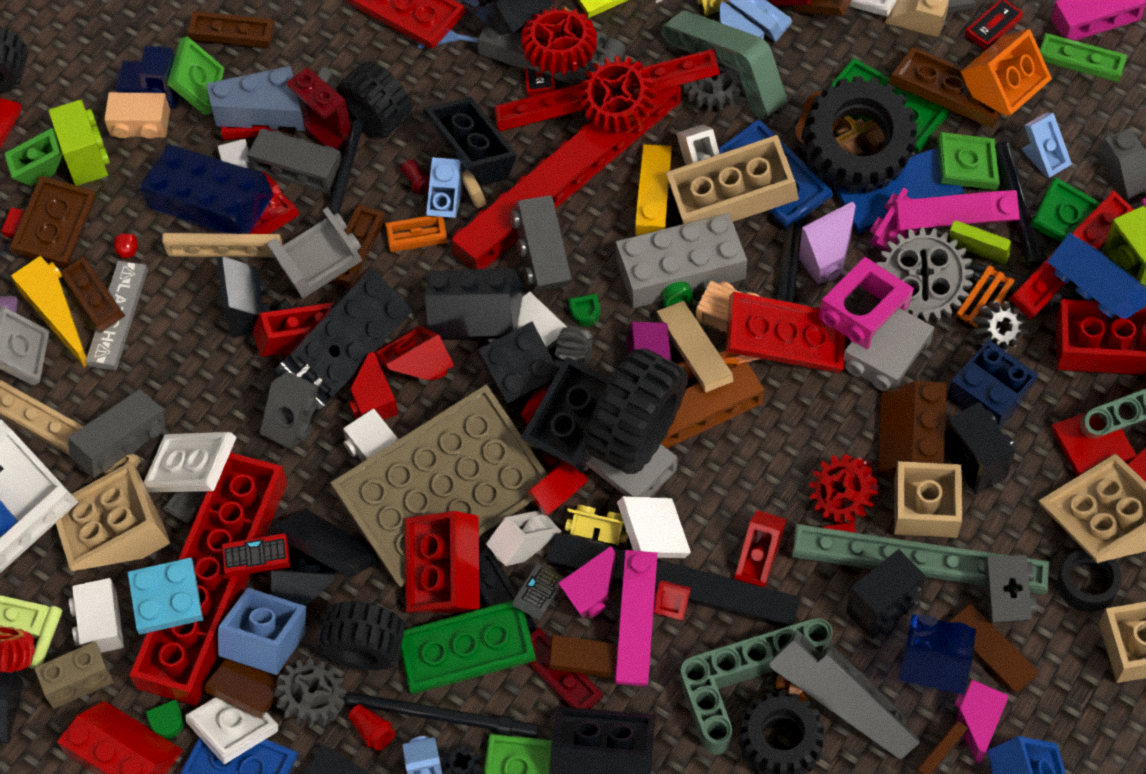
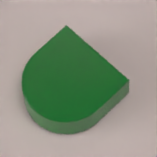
[661,282,693,308]
[568,293,601,327]
[146,699,184,739]

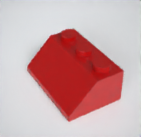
[405,511,480,613]
[57,700,183,774]

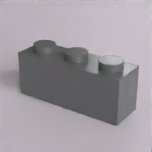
[247,128,342,194]
[510,195,572,293]
[67,389,165,478]

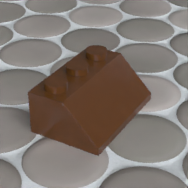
[877,381,947,478]

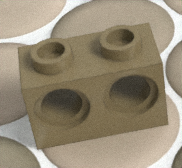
[34,641,114,709]

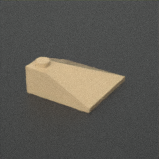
[1039,454,1146,563]
[56,461,170,571]

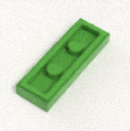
[1040,33,1127,82]

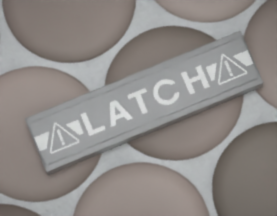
[86,261,148,371]

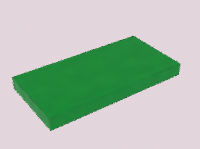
[831,58,949,154]
[401,600,537,695]

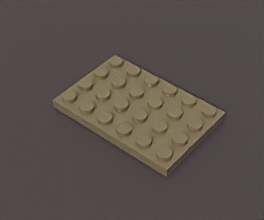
[330,384,547,589]

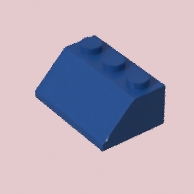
[1047,232,1146,319]
[987,736,1066,774]

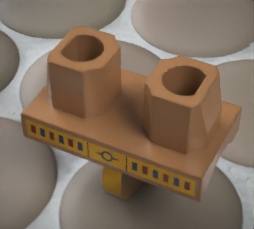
[835,116,886,156]

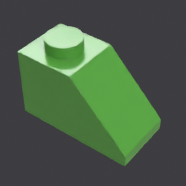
[4,128,63,187]

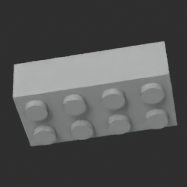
[616,213,747,308]

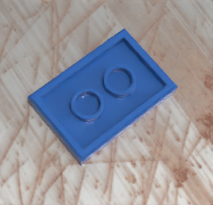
[180,737,299,774]

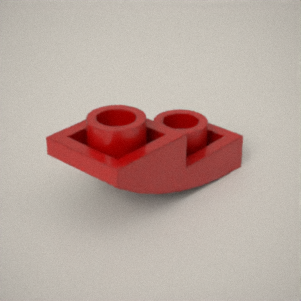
[526,463,588,516]

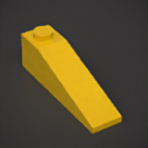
[636,144,672,236]
[11,256,87,367]

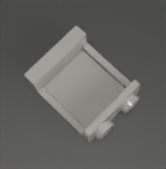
[267,207,362,299]
[844,299,935,391]
[584,444,677,497]

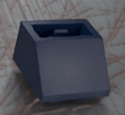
[947,340,1038,429]

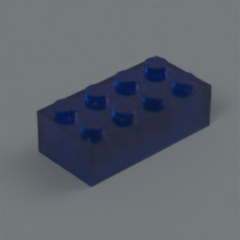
[139,144,274,234]

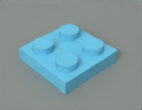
[128,558,203,635]

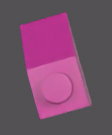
[559,546,617,618]
[954,680,1009,763]

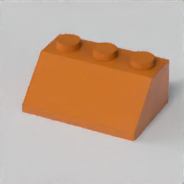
[961,28,1052,116]

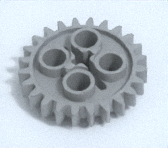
[877,227,974,323]

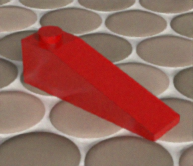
[253,302,334,357]

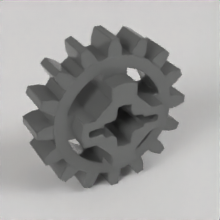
[683,63,743,111]
[274,659,347,728]

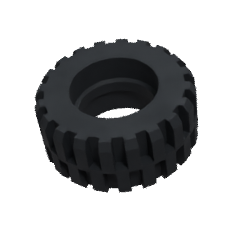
[801,76,918,194]
[585,348,688,474]

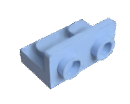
[728,0,792,42]

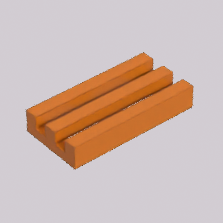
[386,216,448,252]
[956,265,1015,328]

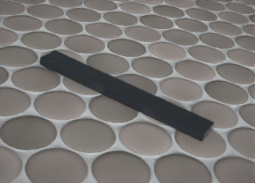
[547,533,801,628]

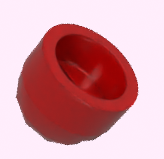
[114,234,138,259]

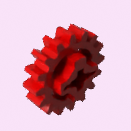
[809,454,878,523]

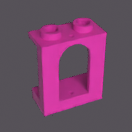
[818,257,914,350]

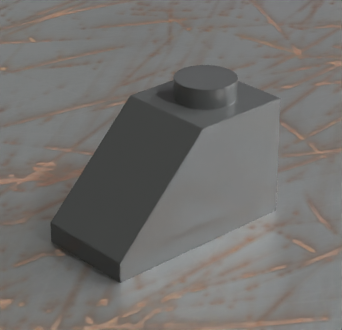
[1098,128,1146,202]

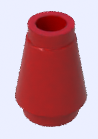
[348,704,395,751]

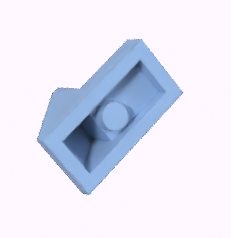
[1022,112,1072,178]

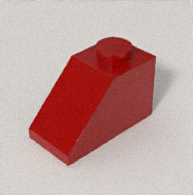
[349,352,398,420]
[734,510,787,587]

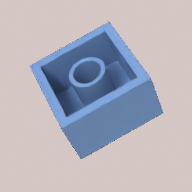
[218,588,306,675]

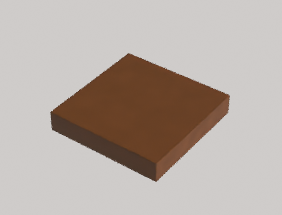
[205,658,293,719]

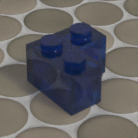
[116,46,180,109]

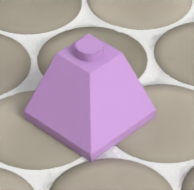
[799,201,856,285]

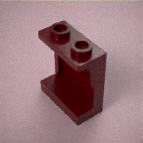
[287,67,351,151]

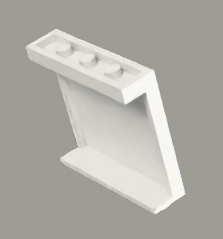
[0,420,78,573]

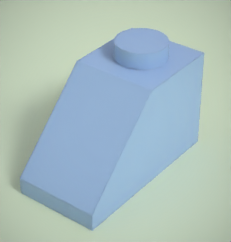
[402,736,443,774]

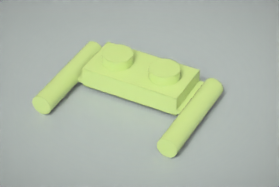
[0,596,63,669]

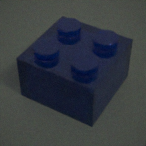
[899,614,976,695]

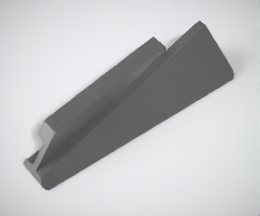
[770,630,920,759]

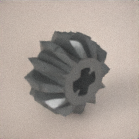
[972,301,1025,351]
[554,326,593,370]

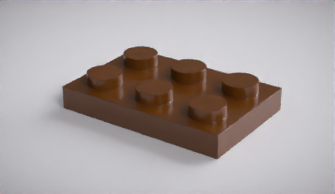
[10,175,96,268]

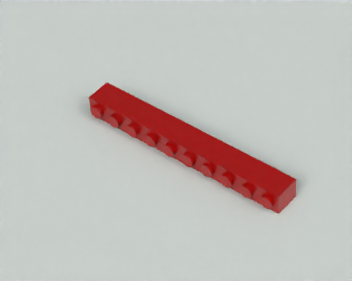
[451,85,681,269]

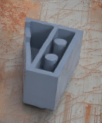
[206,66,305,131]

